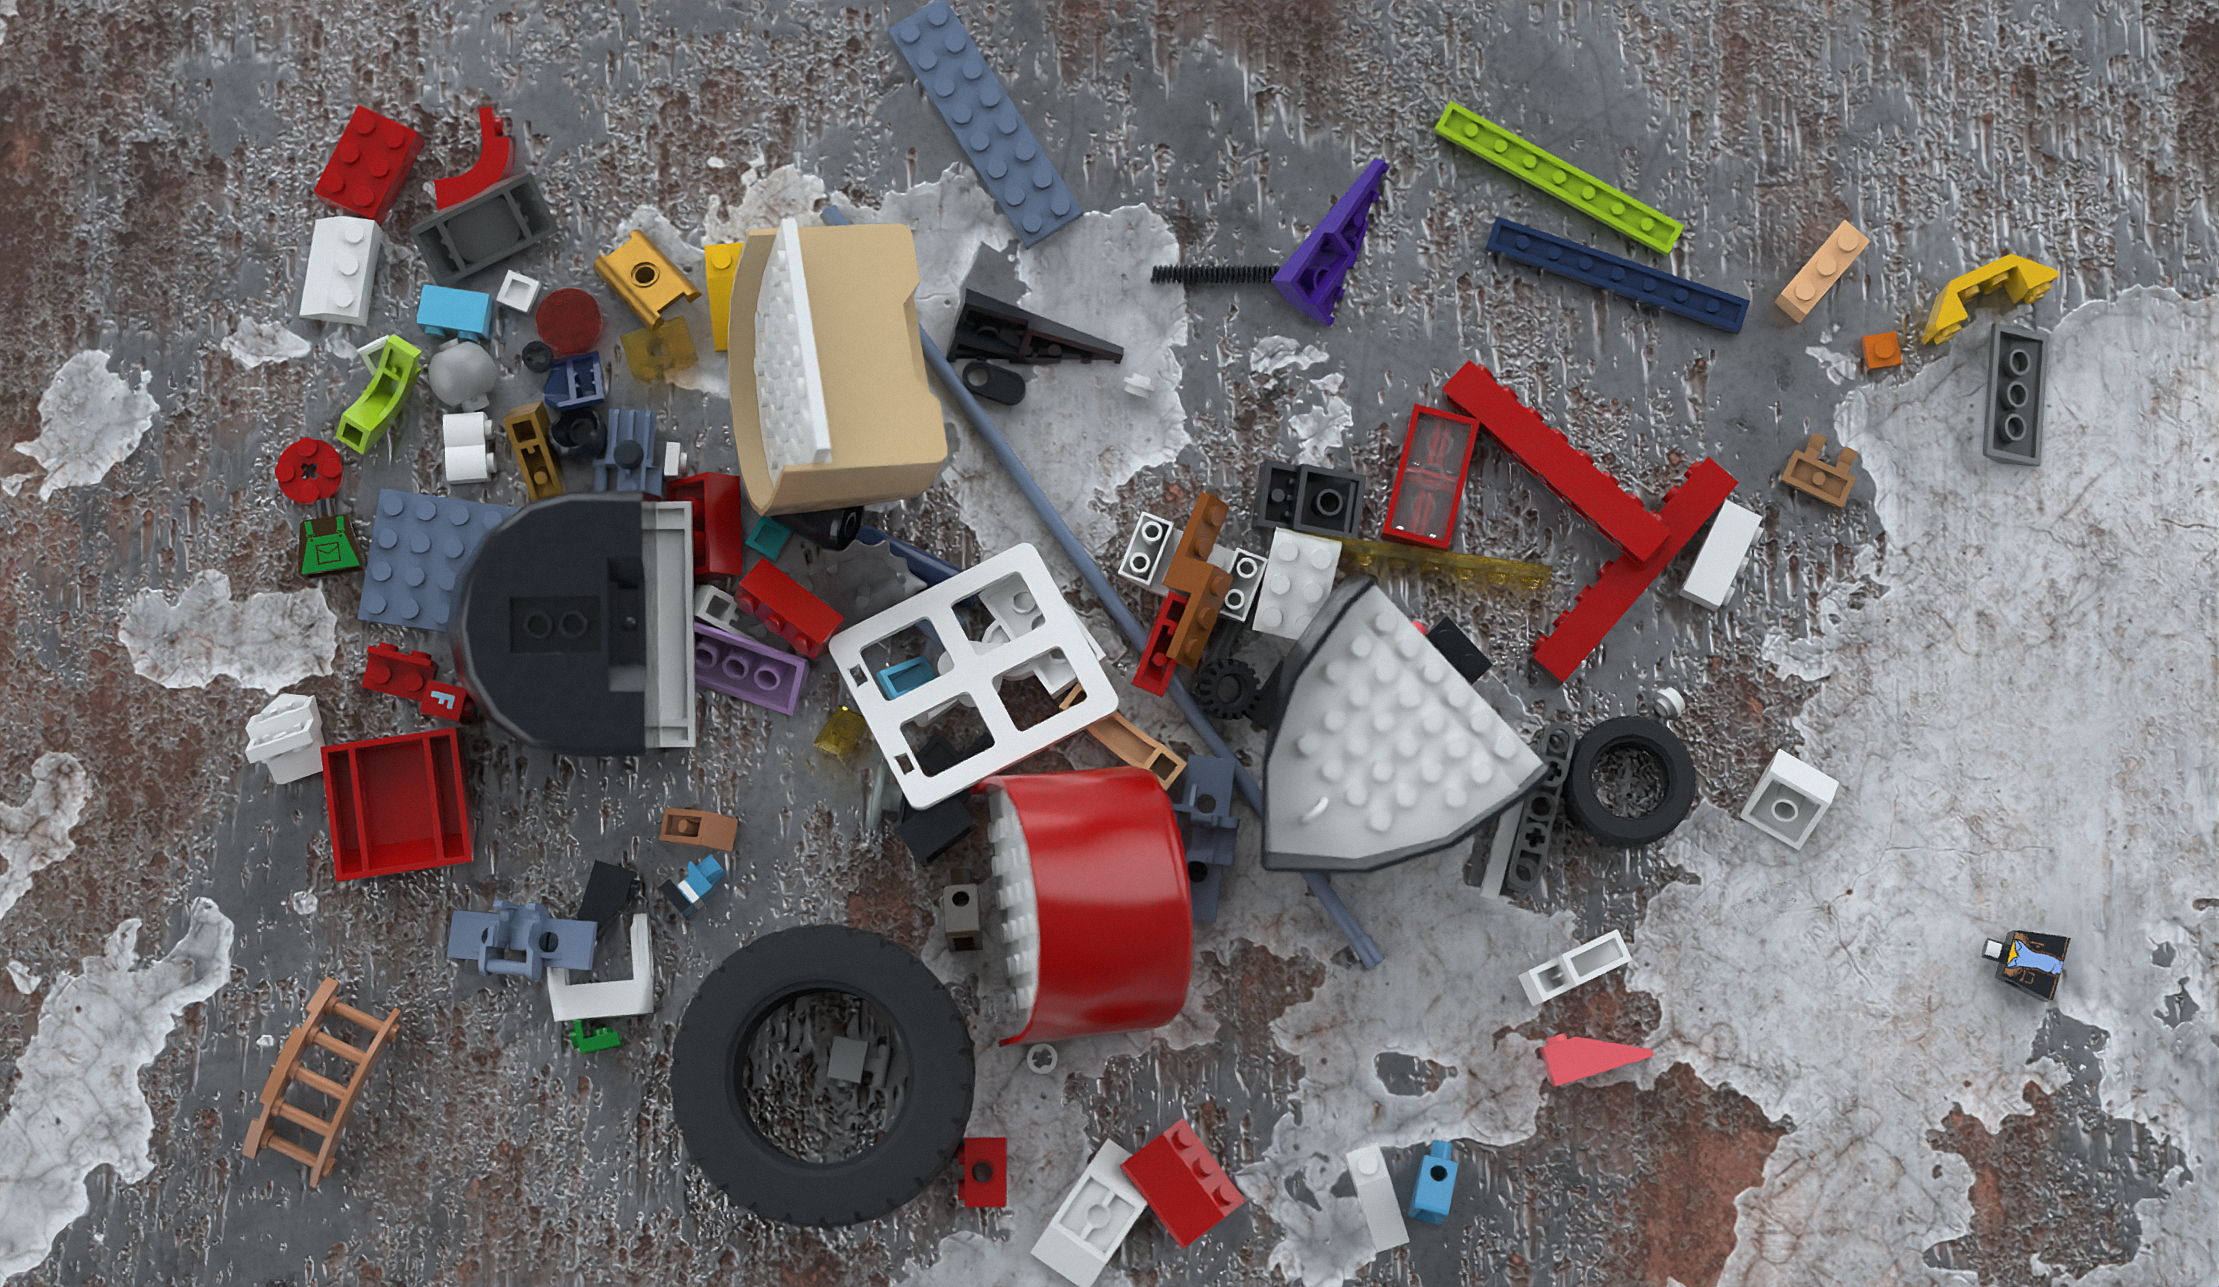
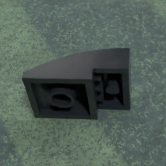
[1251,460,1366,542]

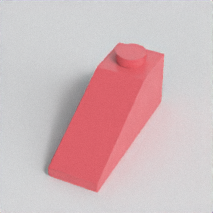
[1539,1033,1654,1087]

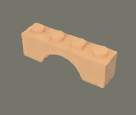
[1059,682,1187,793]

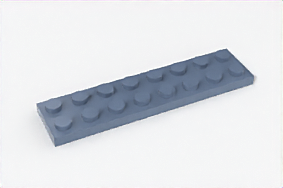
[888,0,1083,250]

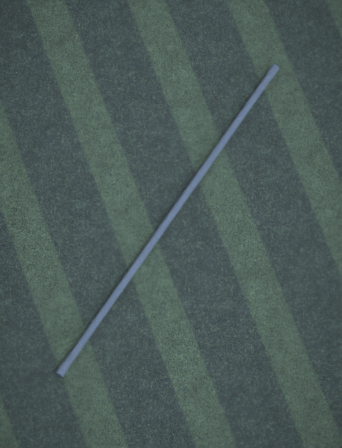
[820,205,1385,970]

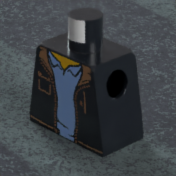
[1981,930,2070,1002]

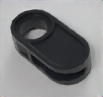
[962,360,1026,406]

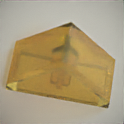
[813,704,867,766]

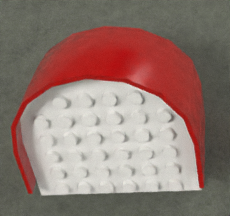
[969,766,1193,1047]

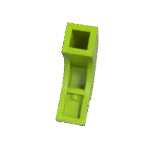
[335,334,422,455]

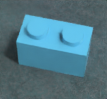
[416,284,495,343]

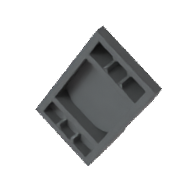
[409,171,560,287]

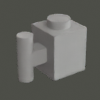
[826,1036,893,1089]

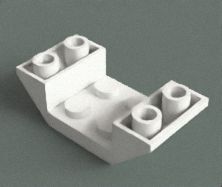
[1118,511,1268,623]
[1030,1138,1147,1287]

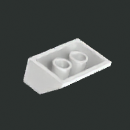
[299,216,382,326]

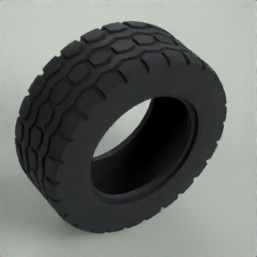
[669,924,976,1228]

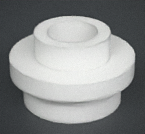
[1123,372,1156,399]
[1654,687,1685,720]

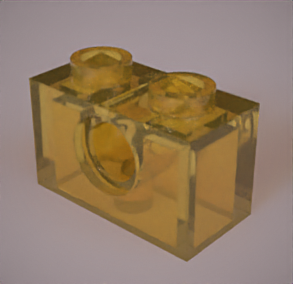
[620,315,699,382]

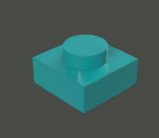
[745,516,792,561]

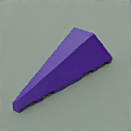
[1271,159,1389,326]

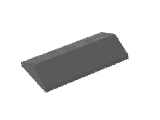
[1983,323,2049,467]

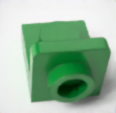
[570,1019,625,1055]

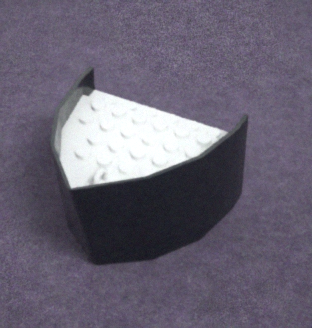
[1260,569,1554,874]

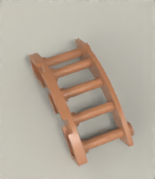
[242,976,401,1188]

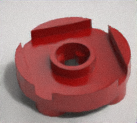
[275,437,345,506]

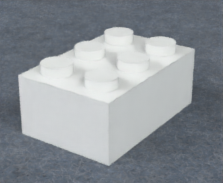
[1252,527,1342,640]

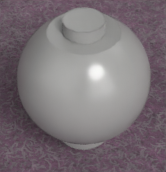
[428,338,496,413]

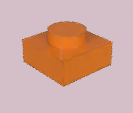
[1861,331,1903,371]

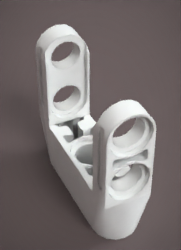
[547,913,655,1022]

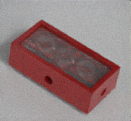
[1380,404,1480,555]

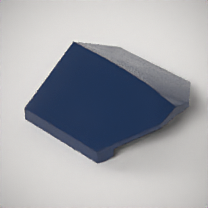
[543,351,606,412]

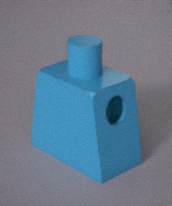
[1407,1140,1458,1226]

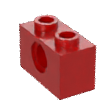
[958,1137,1007,1207]

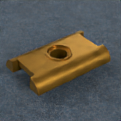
[593,229,702,332]

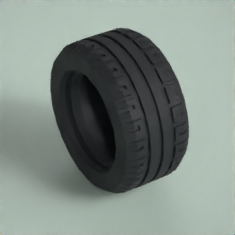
[1562,715,1696,848]

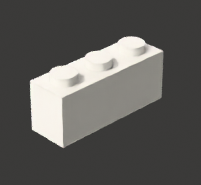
[1678,500,1763,612]

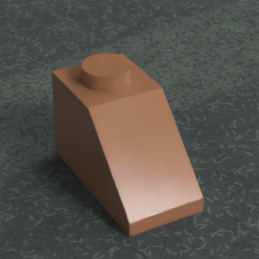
[659,807,738,852]

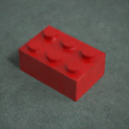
[313,104,425,228]

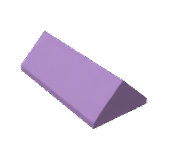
[694,621,810,716]

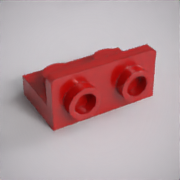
[361,642,439,703]

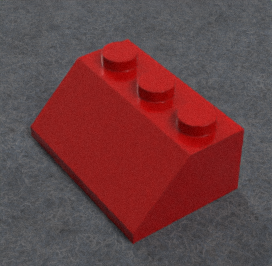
[666,472,743,581]
[733,558,844,660]
[1120,1118,1245,1250]

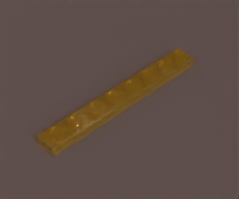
[1285,529,1553,588]

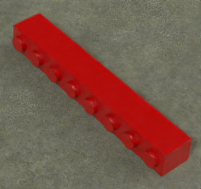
[1442,360,1672,570]
[1529,456,1739,687]

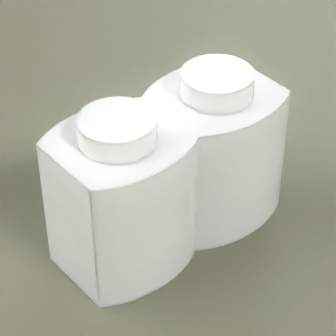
[443,412,497,484]

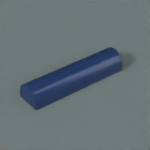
[855,523,981,611]

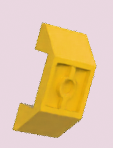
[1921,254,2060,346]

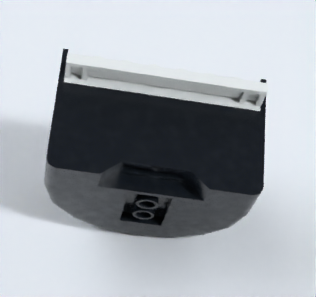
[446,490,696,758]

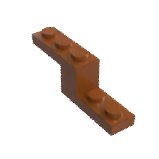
[1162,492,1234,670]

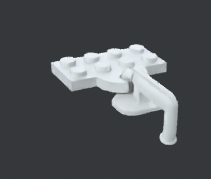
[914,574,1109,727]

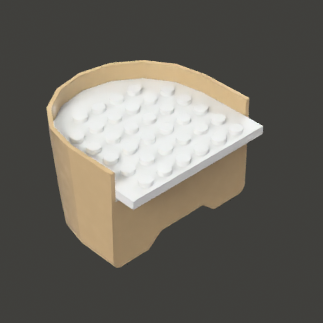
[727,218,948,516]

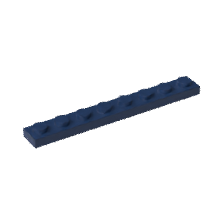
[1485,216,1750,334]

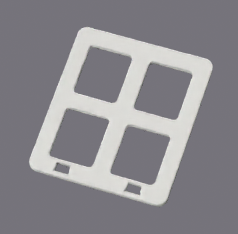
[829,543,1119,810]

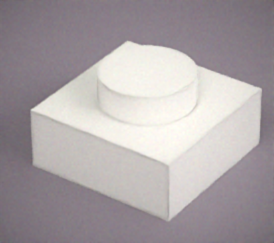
[496,270,541,315]
[664,442,689,481]

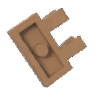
[1780,432,1858,509]

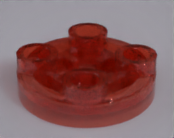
[535,287,603,354]

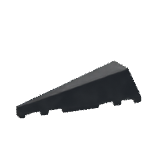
[946,288,1124,364]

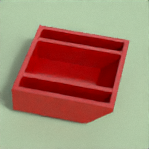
[320,727,475,882]

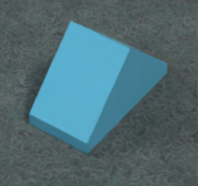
[876,655,937,701]

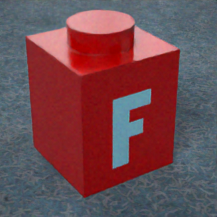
[419,679,475,726]

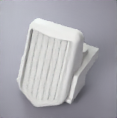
[245,693,326,784]

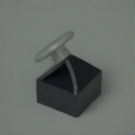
[871,762,978,868]

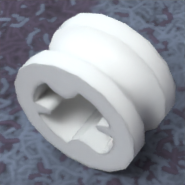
[1027,1043,1058,1074]

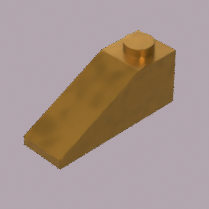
[503,400,567,501]

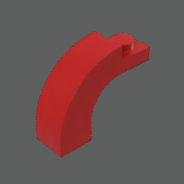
[434,106,515,211]

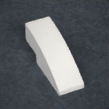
[1518,929,1632,1007]

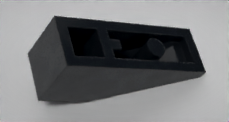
[577,860,641,942]

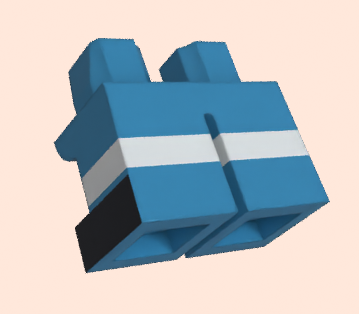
[659,855,727,920]

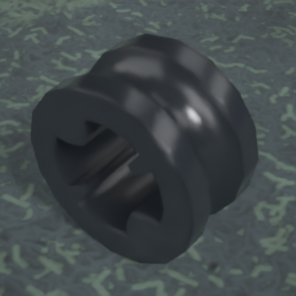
[522,341,554,373]

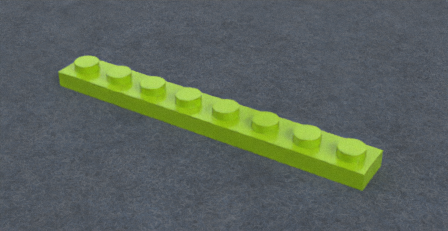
[1434,100,1684,257]

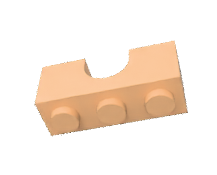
[1774,220,1870,324]

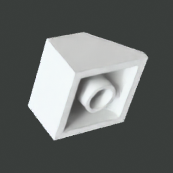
[1740,749,1839,850]

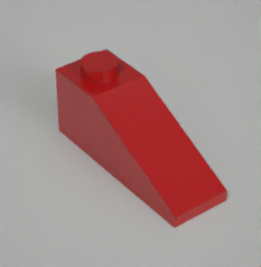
[1131,591,1189,698]

